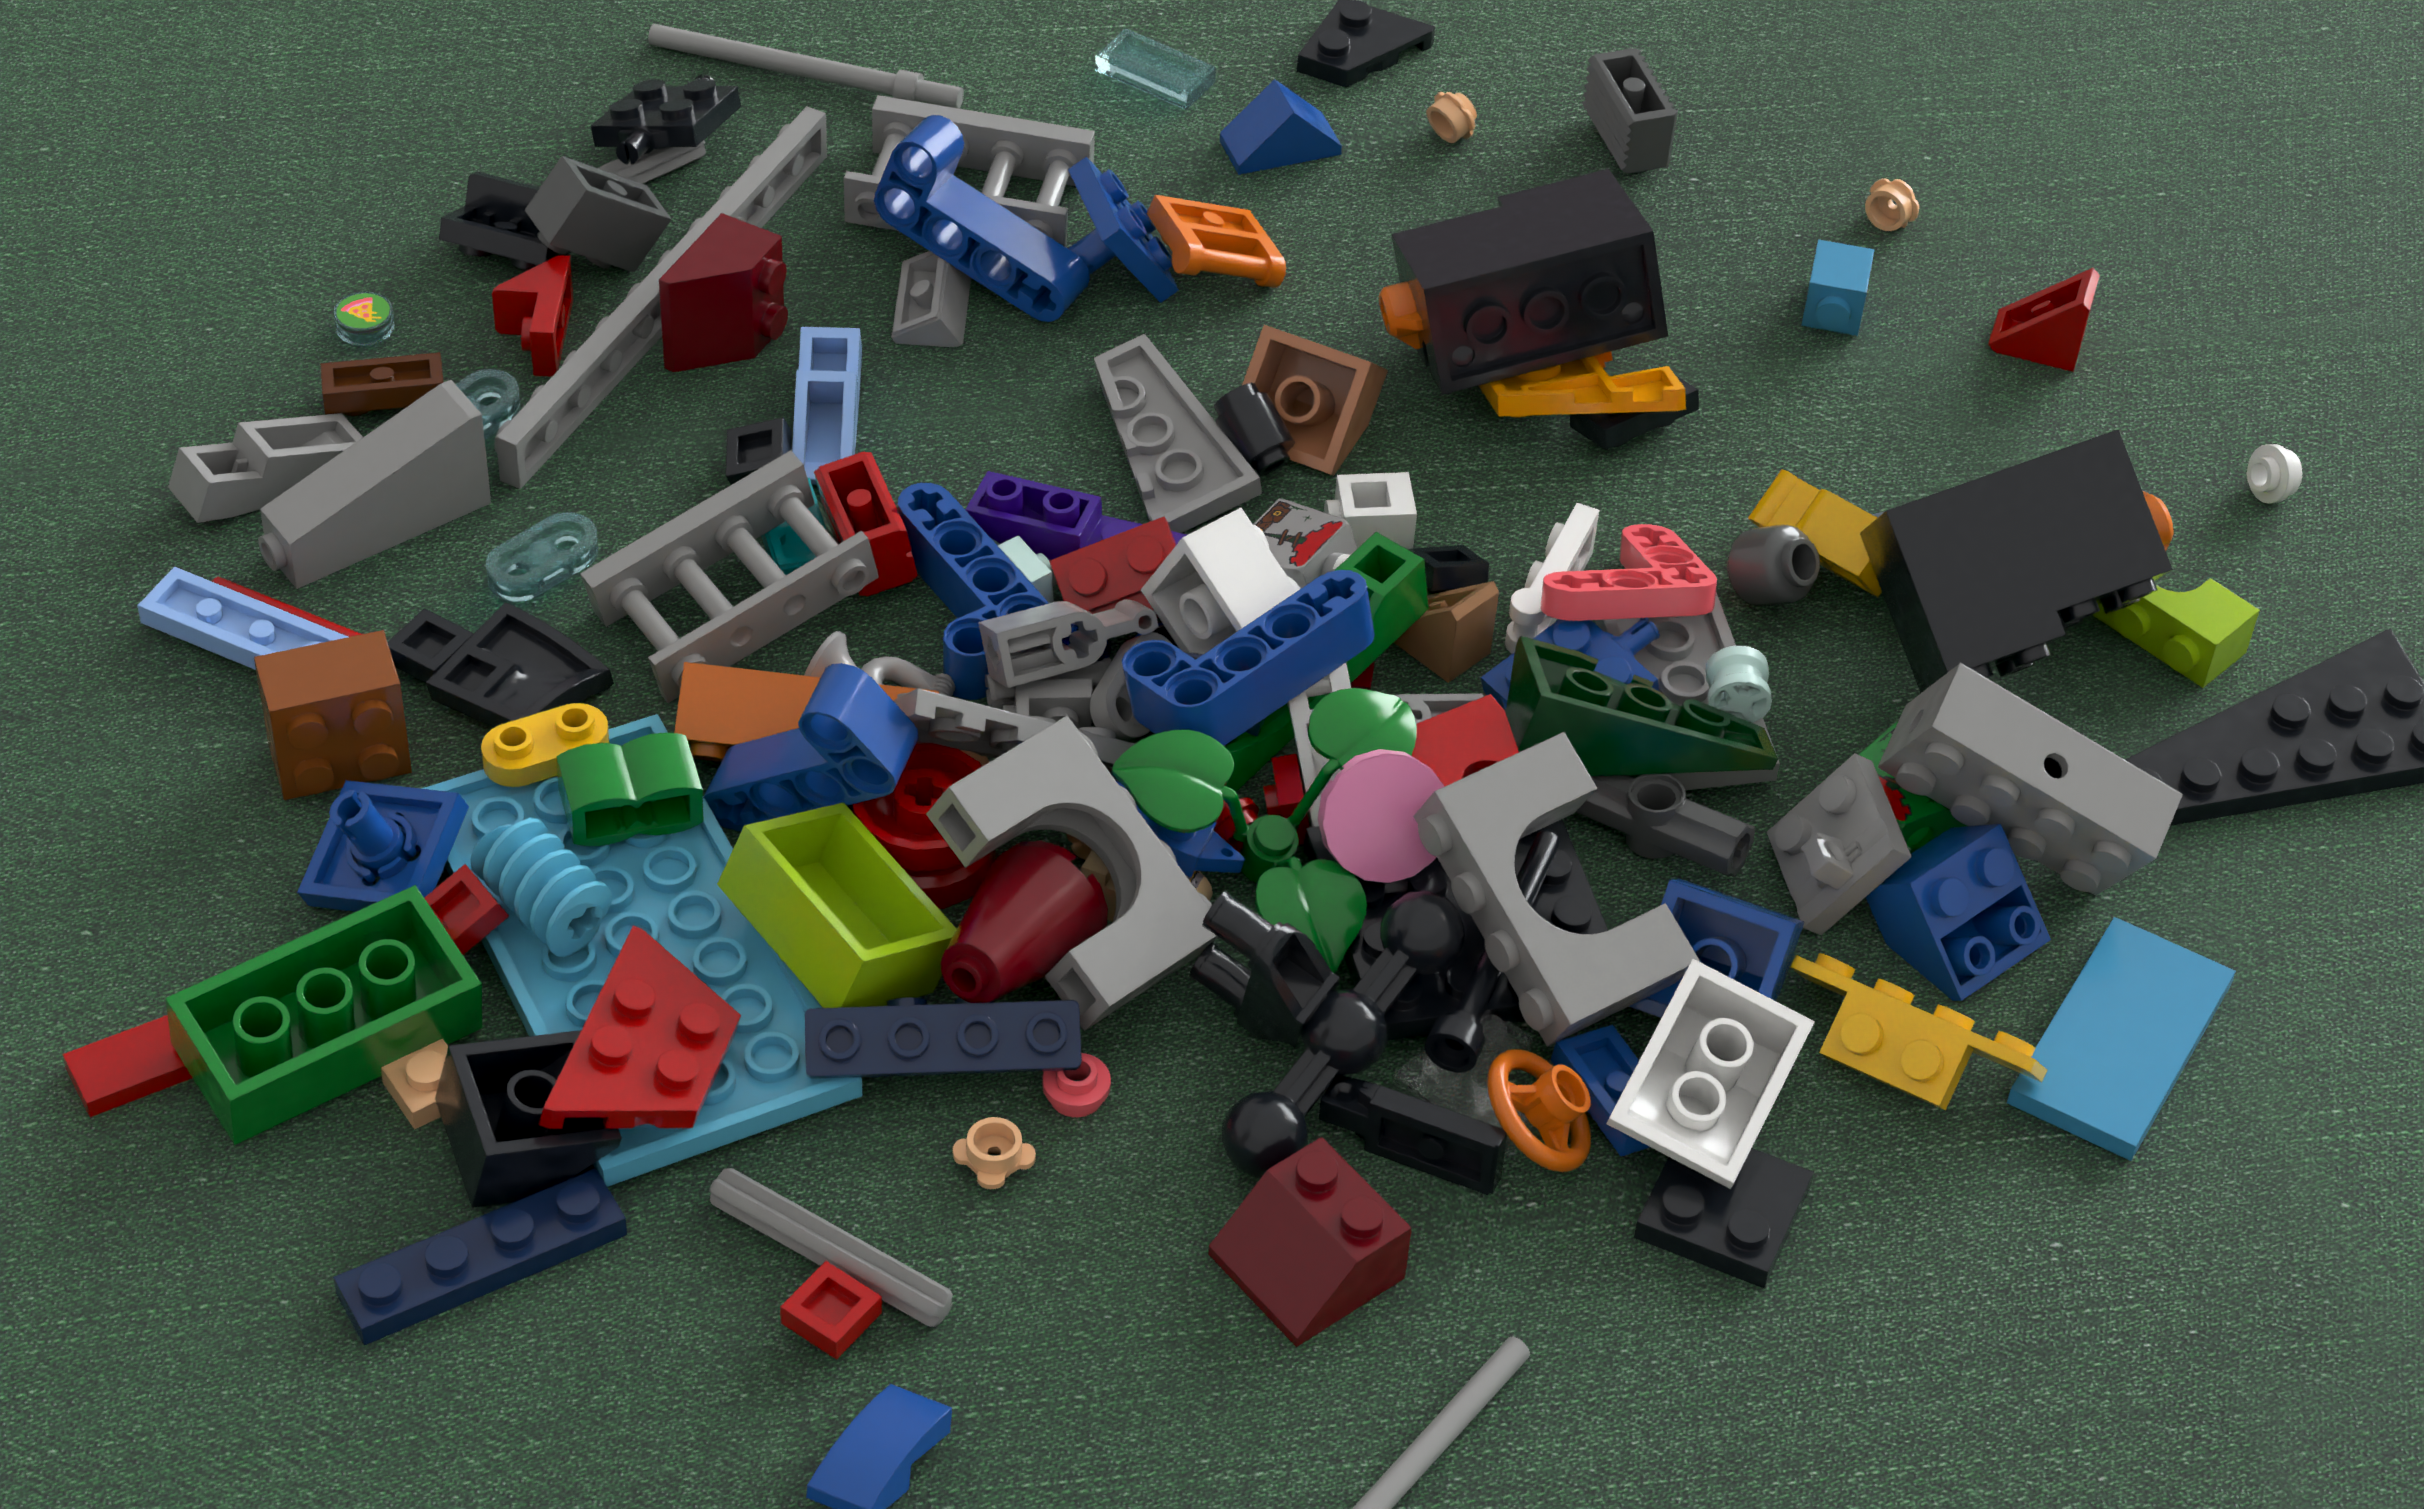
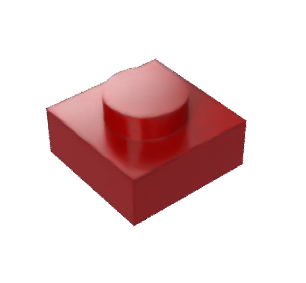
[1263,754,1310,846]
[425,864,509,955]
[780,1261,882,1360]

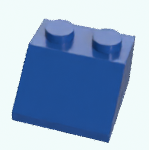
[1629,879,1804,1018]

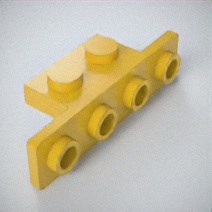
[1790,953,2048,1110]

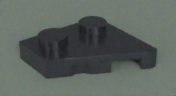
[1297,0,1435,88]

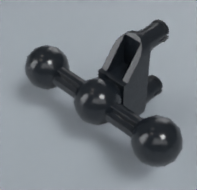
[1189,891,1465,1178]

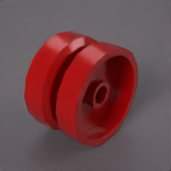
[852,743,995,909]

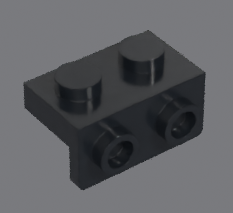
[439,172,571,270]

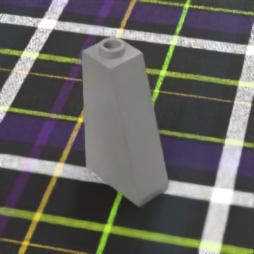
[258,380,491,589]

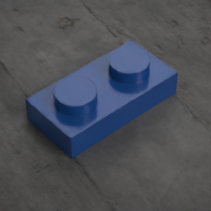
[1551,1025,1650,1157]

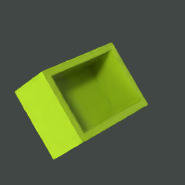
[717,802,957,1008]

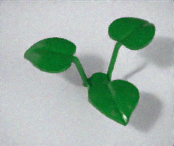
[1111,688,1417,974]

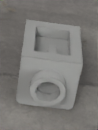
[1002,679,1092,729]

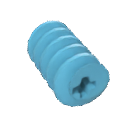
[470,818,612,958]

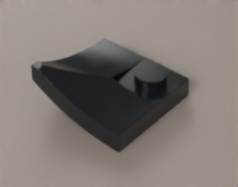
[426,602,614,728]

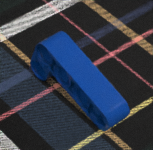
[874,115,1090,322]
[898,483,1049,700]
[1122,570,1375,746]
[703,663,919,831]

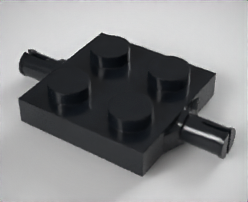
[591,75,741,165]

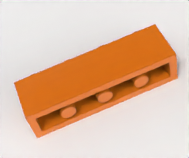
[674,662,940,762]

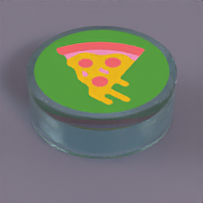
[333,291,395,346]

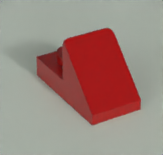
[492,255,574,377]

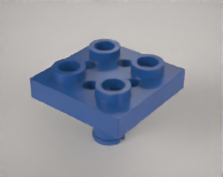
[1068,156,1179,303]
[297,780,469,912]

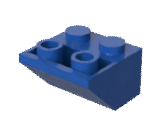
[1866,824,2051,1001]

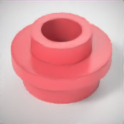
[1042,1053,1111,1117]

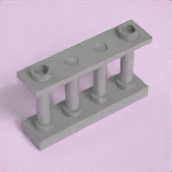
[844,95,1095,248]
[580,450,879,703]

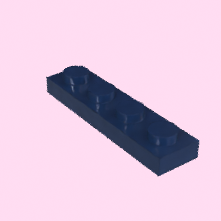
[333,1169,627,1346]

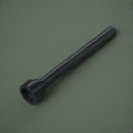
[1425,829,1560,1073]

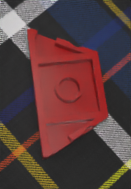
[539,926,741,1129]

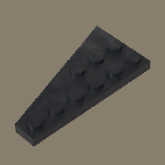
[2124,628,2424,826]

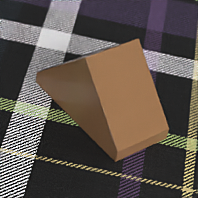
[1394,581,1499,683]

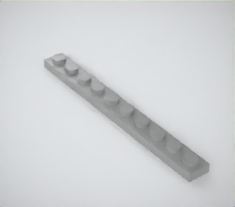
[494,106,827,489]

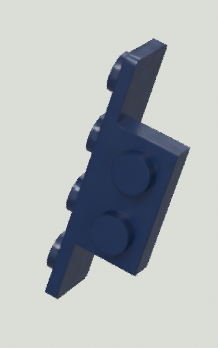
[805,997,1082,1079]

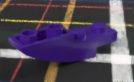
[965,471,1186,561]

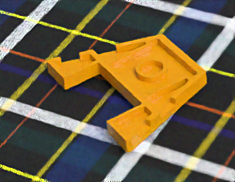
[1479,356,1686,417]

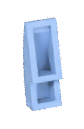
[792,327,862,484]

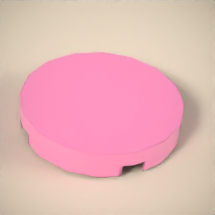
[1317,749,1445,883]

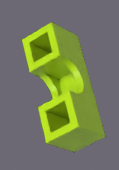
[2093,578,2260,688]

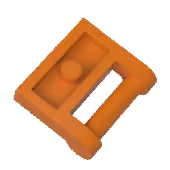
[1146,195,1286,288]

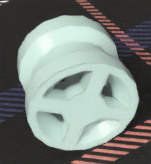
[1705,645,1772,723]

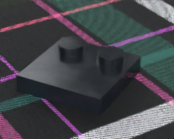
[1634,1148,1814,1288]

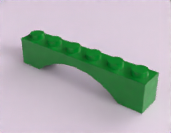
[1224,532,1429,792]

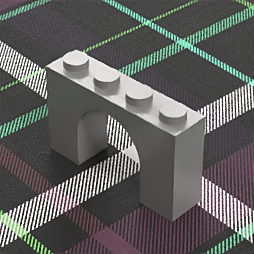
[926,715,1218,1031]
[1413,732,1700,1047]

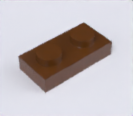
[320,352,444,416]

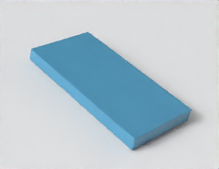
[2007,917,2236,1161]

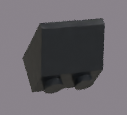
[435,1030,622,1208]

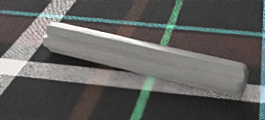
[709,1168,953,1327]

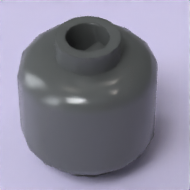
[1727,524,1820,607]

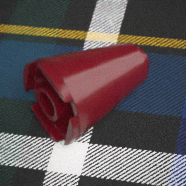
[941,840,1108,1003]

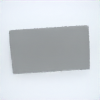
[891,251,971,347]

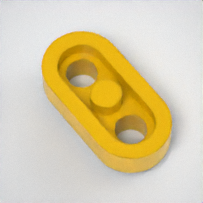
[481,703,610,787]

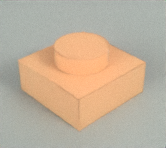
[381,1038,448,1129]

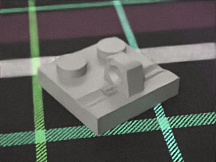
[1767,753,1912,935]

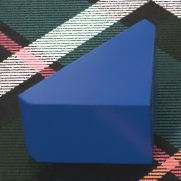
[1220,79,1342,175]

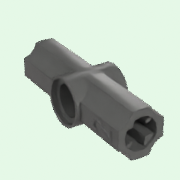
[1576,774,1755,877]

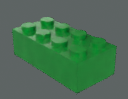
[165,885,483,1145]

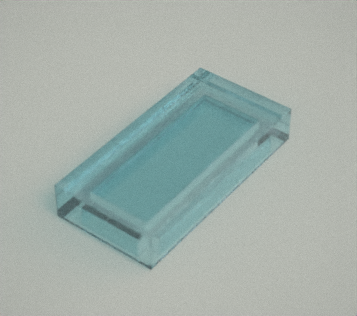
[1095,28,1216,110]

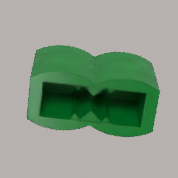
[556,733,704,846]

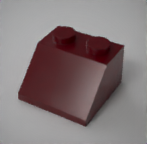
[659,213,788,372]
[1208,1137,1412,1347]

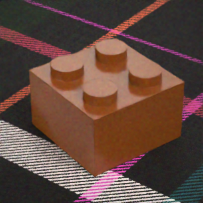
[254,630,412,800]

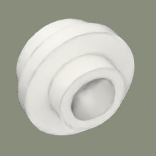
[2247,444,2302,503]

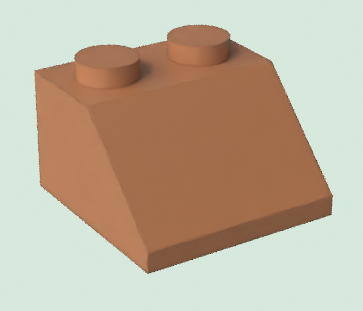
[1242,325,1388,476]

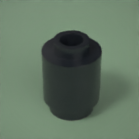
[1214,383,1295,476]

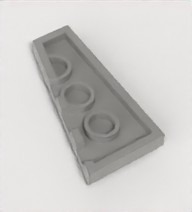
[1094,334,1262,533]
[893,688,1134,778]

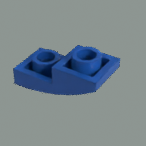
[806,1384,952,1509]

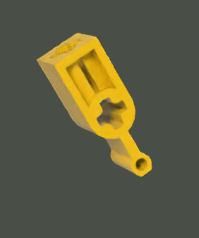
[1748,469,1882,597]

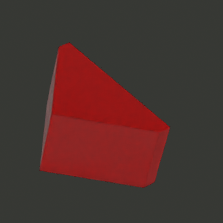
[1988,267,2100,372]

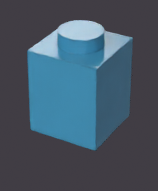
[1801,239,1874,336]

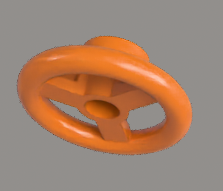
[1487,1049,1591,1172]

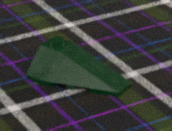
[1506,636,1778,776]

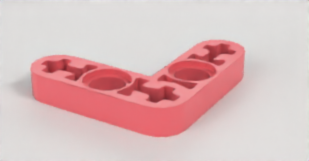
[1541,524,1717,621]

